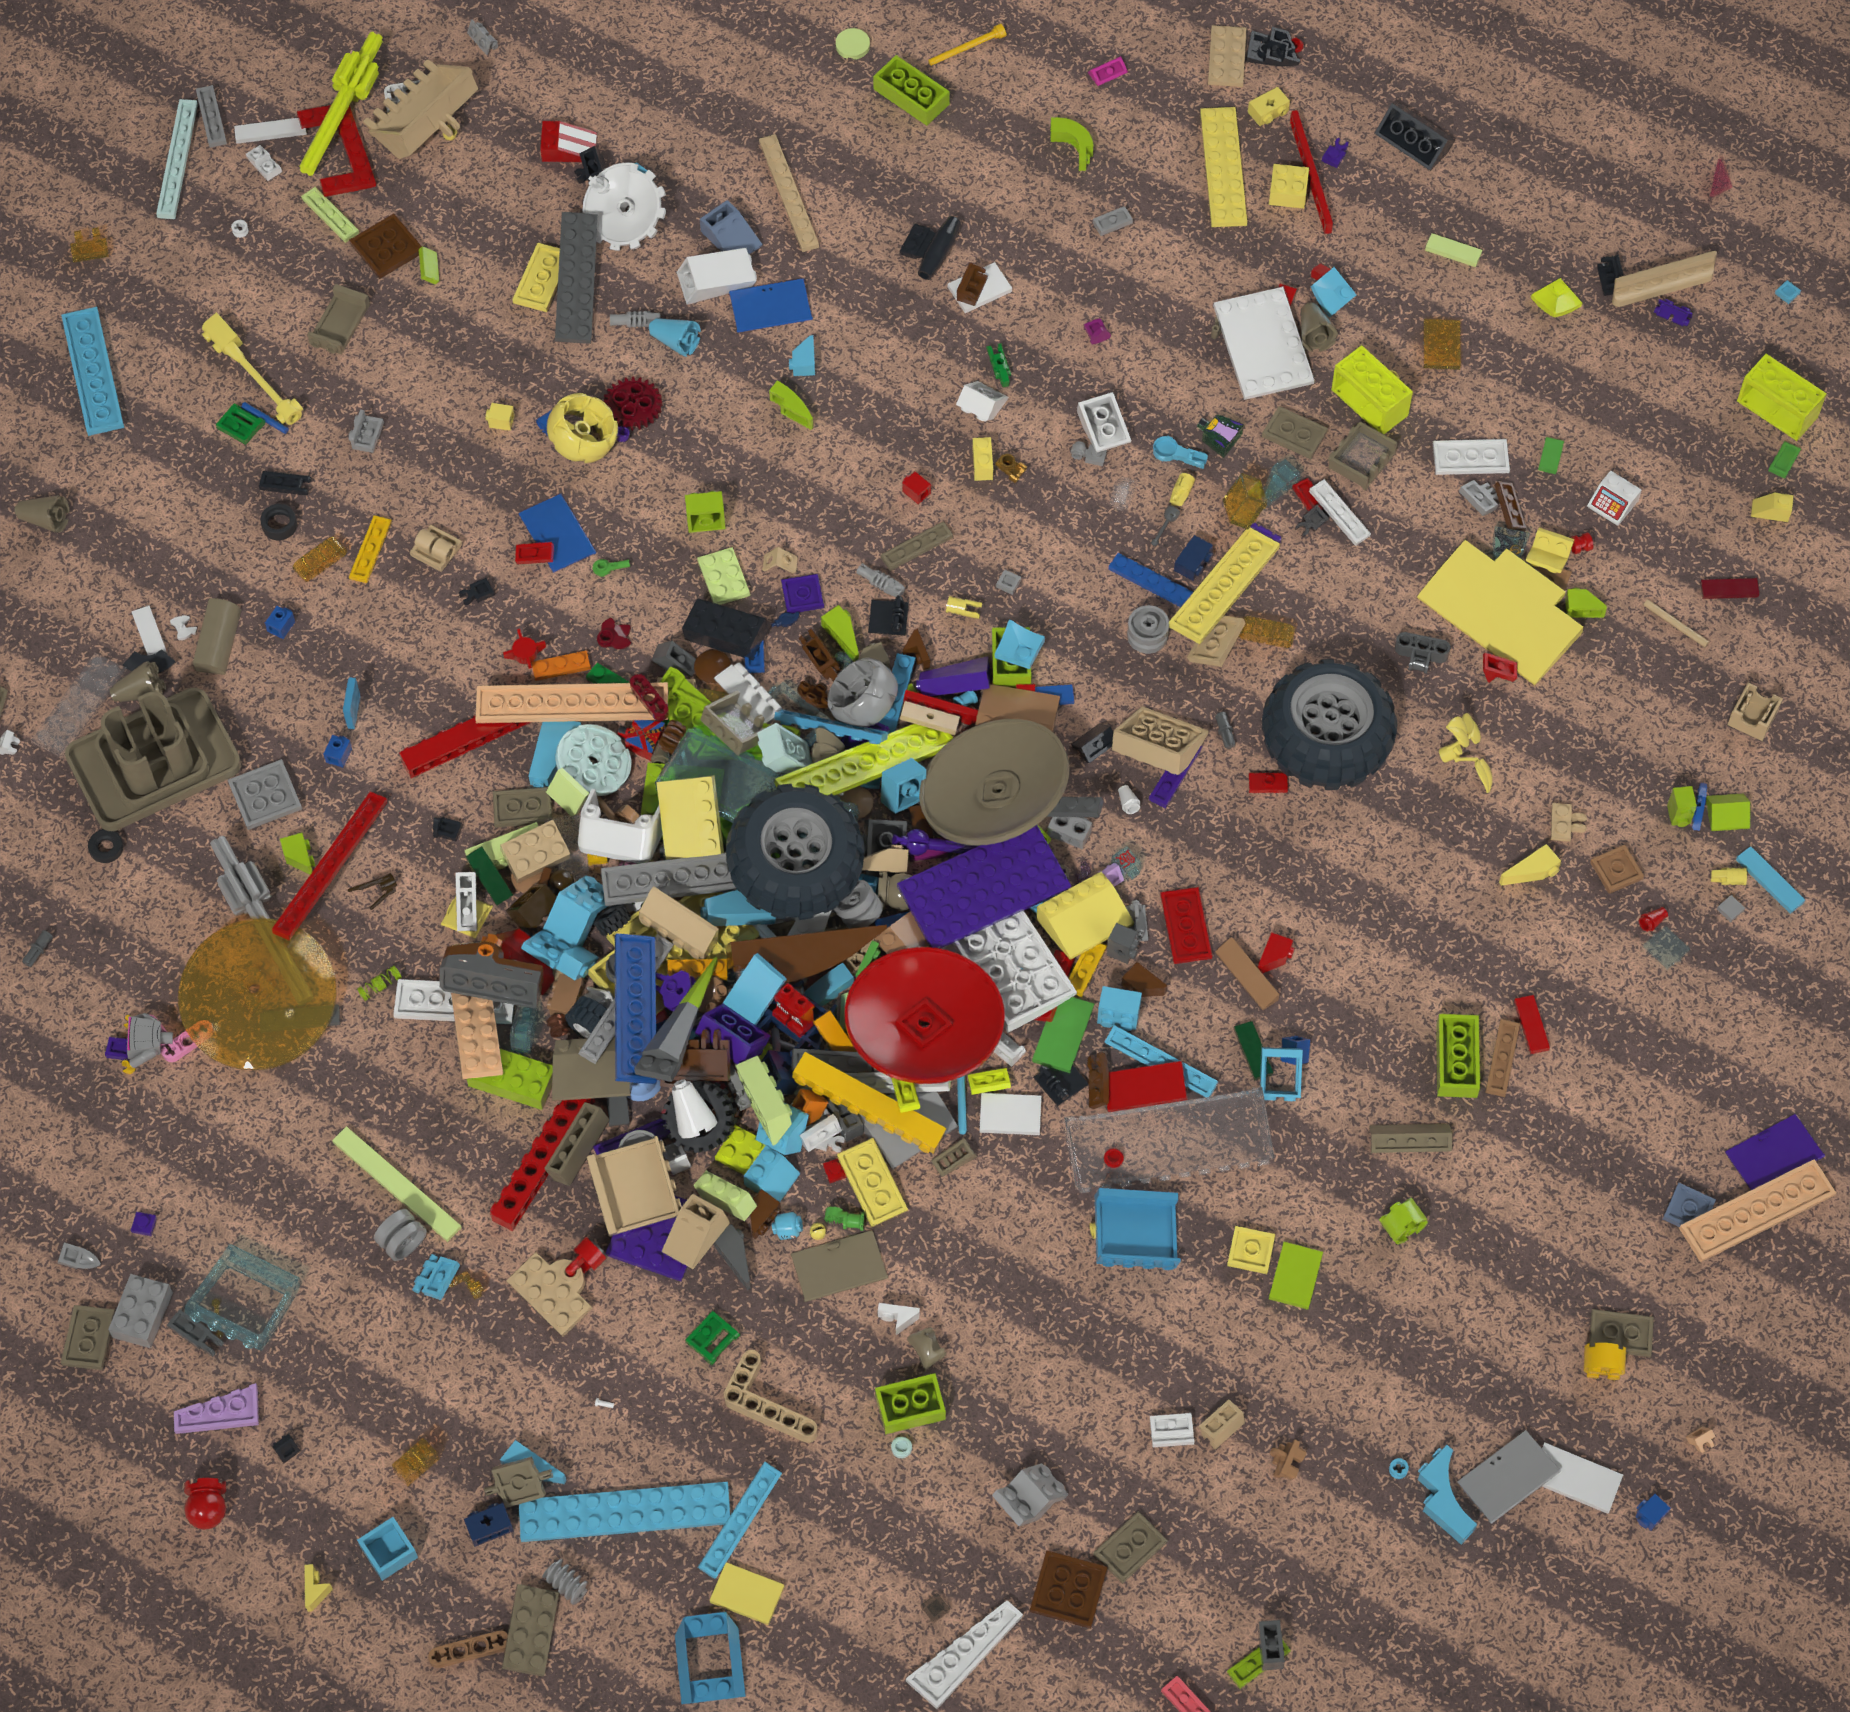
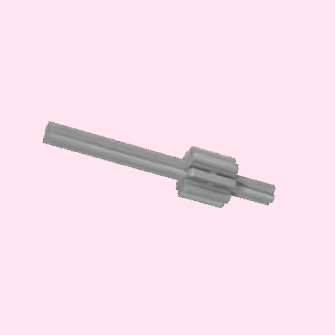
[210,836,314,1006]

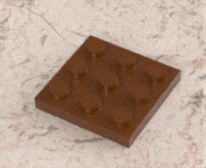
[349,213,422,279]
[1030,1550,1107,1629]

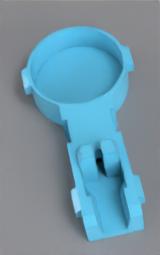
[1153,436,1208,469]

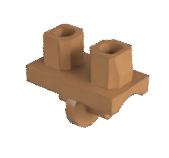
[1270,1440,1307,1480]

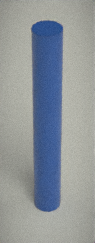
[241,402,289,434]

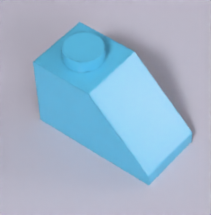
[789,335,815,376]

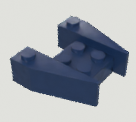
[756,980,837,1059]

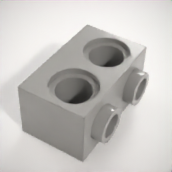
[1047,817,1092,850]

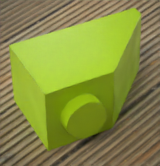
[1565,588,1607,618]

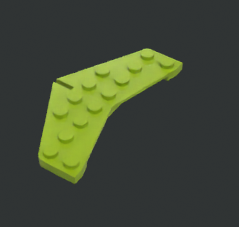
[659,666,800,761]

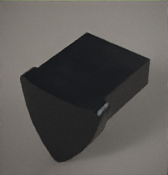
[433,815,463,842]

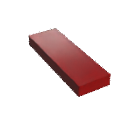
[1514,995,1550,1054]

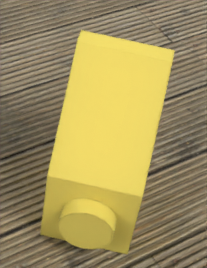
[1751,493,1793,522]

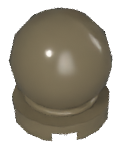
[878,871,912,911]

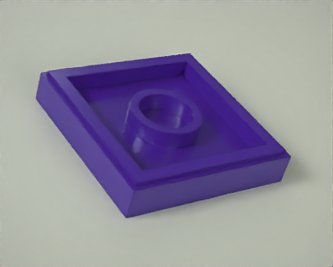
[781,574,824,614]

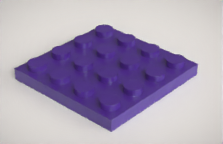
[605,1195,688,1282]

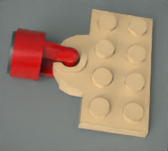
[507,1237,607,1337]

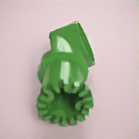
[824,1207,865,1231]

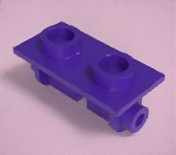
[1654,299,1693,327]

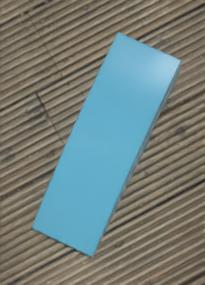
[803,963,854,1007]

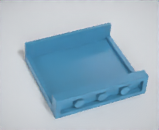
[1094,1188,1181,1270]

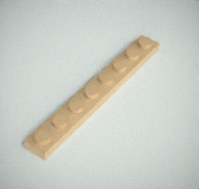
[759,134,819,252]

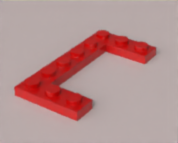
[297,105,376,197]

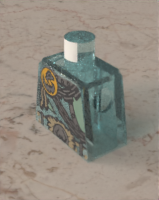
[1492,526,1530,561]

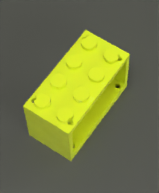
[1331,345,1413,434]
[1737,354,1827,441]

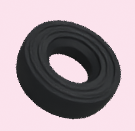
[88,829,124,863]

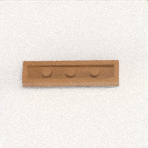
[1485,1019,1520,1097]

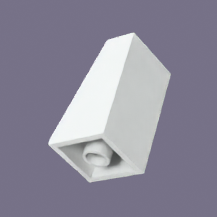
[677,248,757,305]

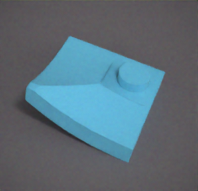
[1310,267,1356,317]
[995,620,1045,669]

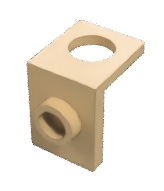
[763,547,798,573]

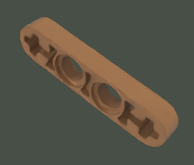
[614,805,640,824]
[428,1631,508,1668]

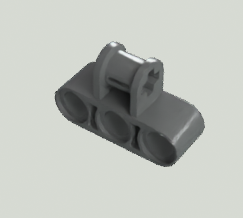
[1395,632,1451,674]

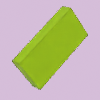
[419,246,439,284]

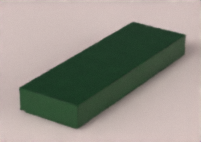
[465,846,513,906]
[1234,1021,1273,1081]

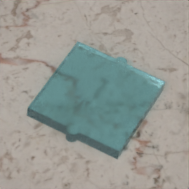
[1643,926,1690,970]

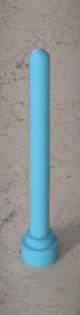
[957,1076,967,1135]

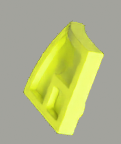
[1531,278,1582,317]

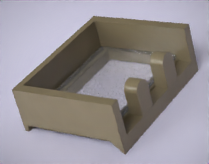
[1328,422,1397,491]
[700,690,773,756]

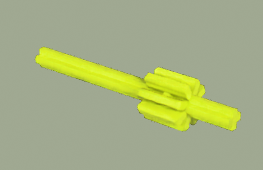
[299,32,383,176]

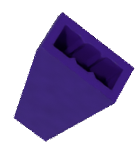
[916,656,992,696]

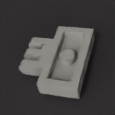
[1459,480,1498,516]

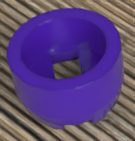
[616,427,630,443]

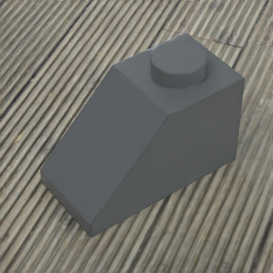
[652,641,696,677]

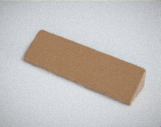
[1215,937,1279,1010]

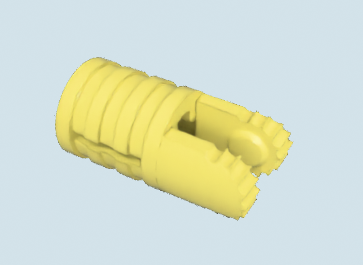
[946,596,982,619]

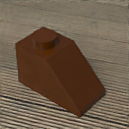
[1121,962,1167,997]

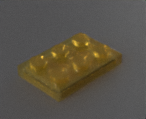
[1423,319,1461,370]

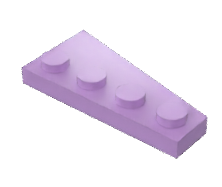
[174,1383,259,1434]

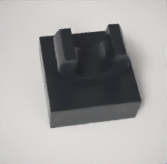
[271,1434,300,1464]

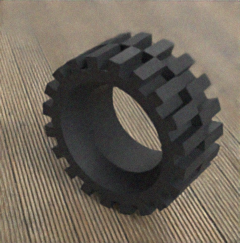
[662,1080,737,1153]

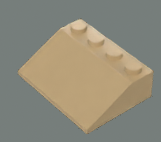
[1112,706,1208,775]

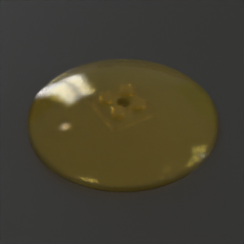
[178,918,337,1070]

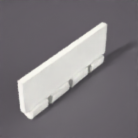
[714,663,782,724]

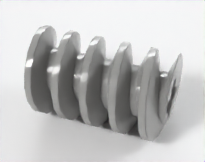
[542,1559,588,1605]

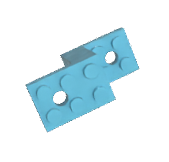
[521,875,608,969]

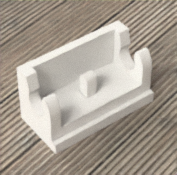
[994,1032,1026,1067]

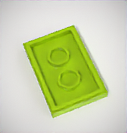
[1269,1242,1323,1309]

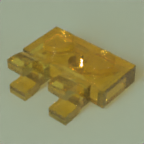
[70,227,109,263]

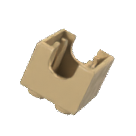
[1728,683,1783,741]

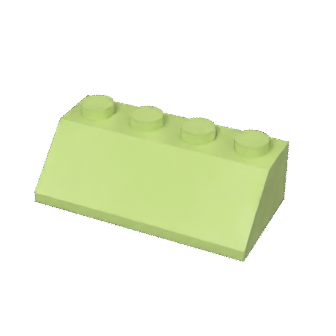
[735,1056,792,1146]

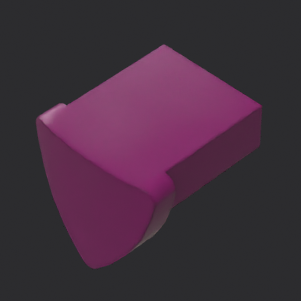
[1084,318,1111,345]

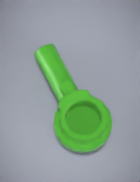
[592,559,630,577]

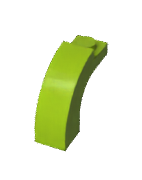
[1051,117,1093,171]

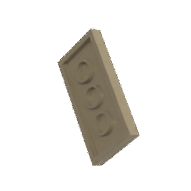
[501,1584,559,1677]

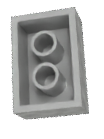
[108,1274,173,1348]

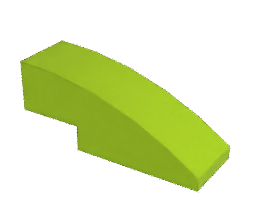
[769,380,813,430]

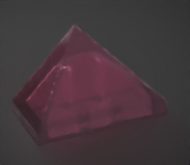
[1710,159,1732,197]

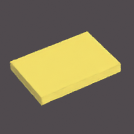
[710,1563,785,1625]

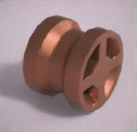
[546,1014,570,1038]

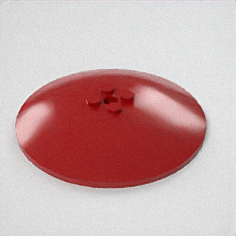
[845,947,1005,1084]

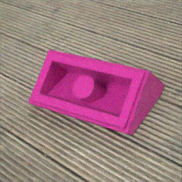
[1088,56,1128,86]

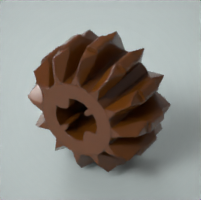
[658,720,686,754]

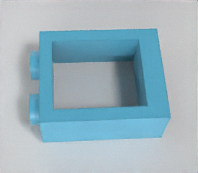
[1259,1047,1303,1101]

